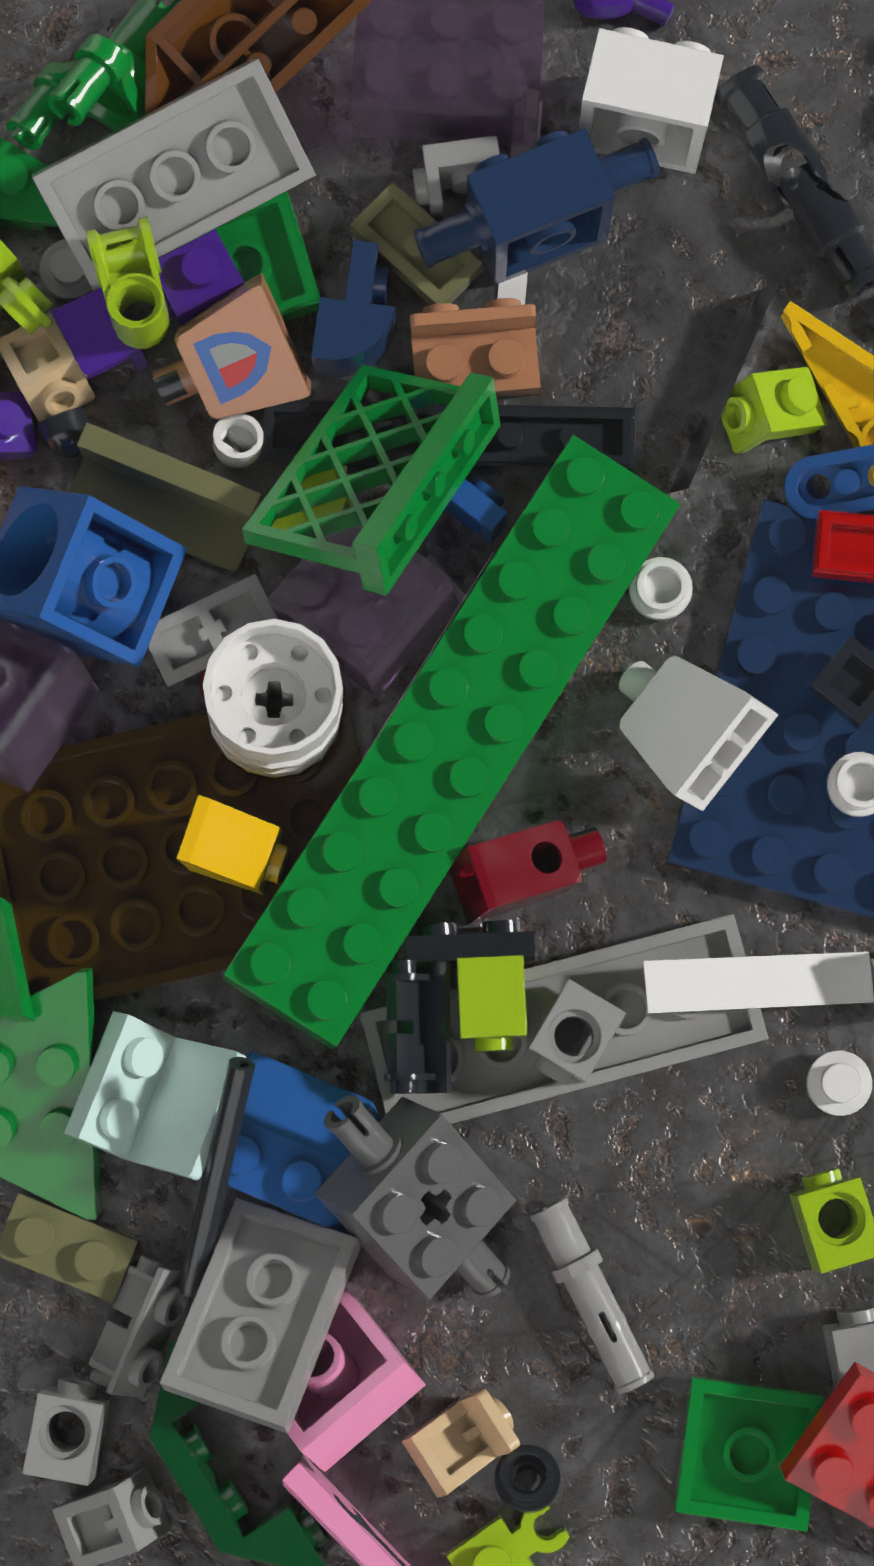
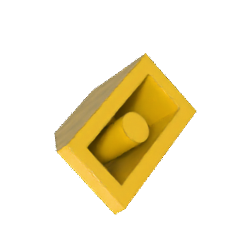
[176,795,290,895]

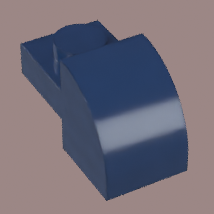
[311,240,396,378]

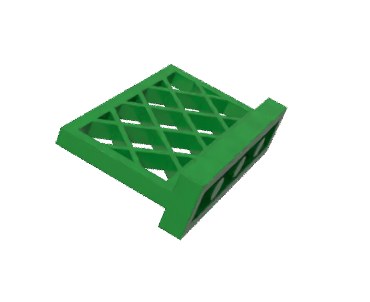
[242,365,501,596]

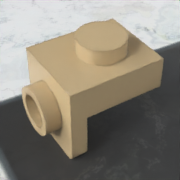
[401,1389,520,1498]

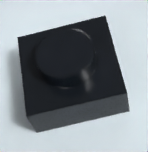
[808,636,874,729]

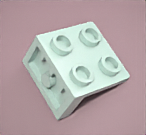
[64,1011,246,1180]

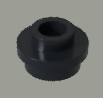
[495,1445,561,1514]

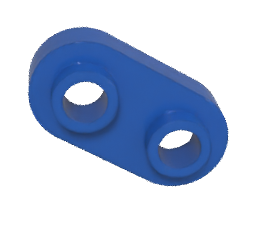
[785,444,874,519]

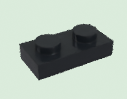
[405,920,536,964]

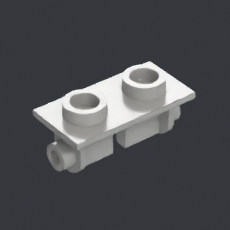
[88,1255,188,1398]

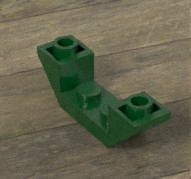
[149,1337,330,1566]

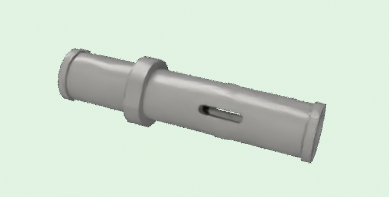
[529,1197,655,1395]

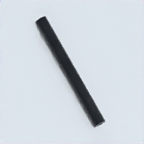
[178,1057,255,1297]

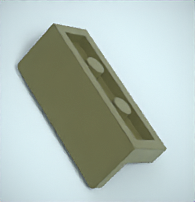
[69,423,263,574]

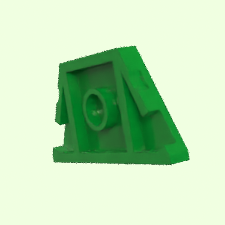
[0,968,102,1220]

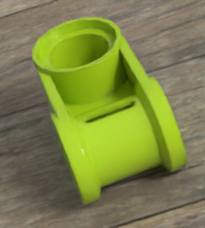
[86,216,170,349]

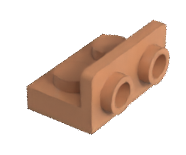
[410,298,541,398]

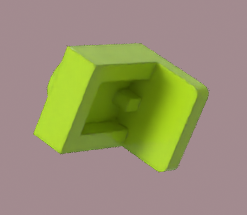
[721,367,828,454]

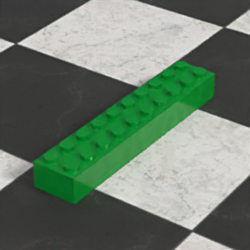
[222,435,681,1050]

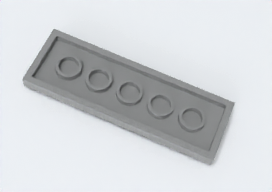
[360,914,769,1124]

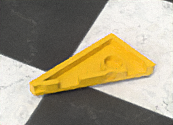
[781,301,874,478]

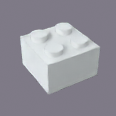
[579,27,724,174]

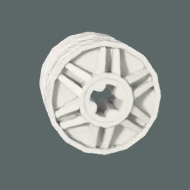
[203,619,343,778]

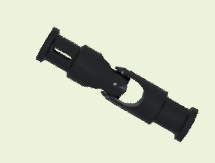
[714,65,874,302]

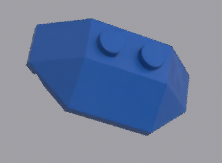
[202,1051,381,1236]

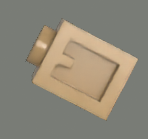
[0,312,95,423]

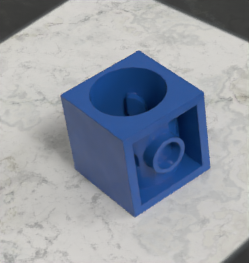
[0,486,187,667]

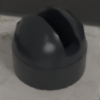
[37,407,90,458]

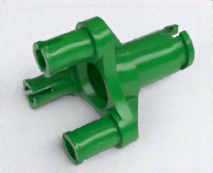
[6,0,180,150]

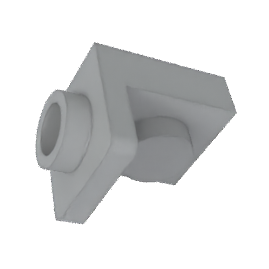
[412,136,499,222]
[52,1469,170,1566]

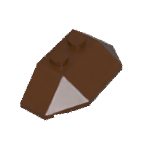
[145,0,372,115]

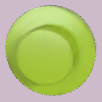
[0,276,53,335]

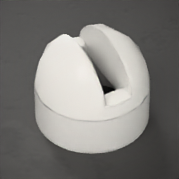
[213,413,263,469]

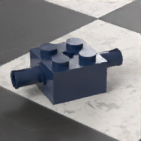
[413,128,660,286]

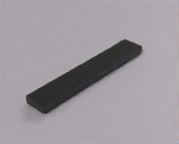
[260,401,635,473]

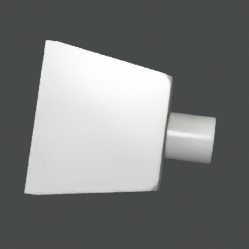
[619,655,778,811]

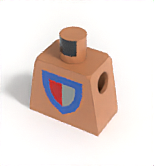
[152,273,311,419]

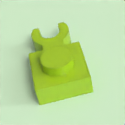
[446,1506,569,1566]

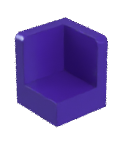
[52,287,148,378]

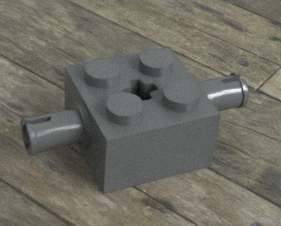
[315,1095,516,1300]

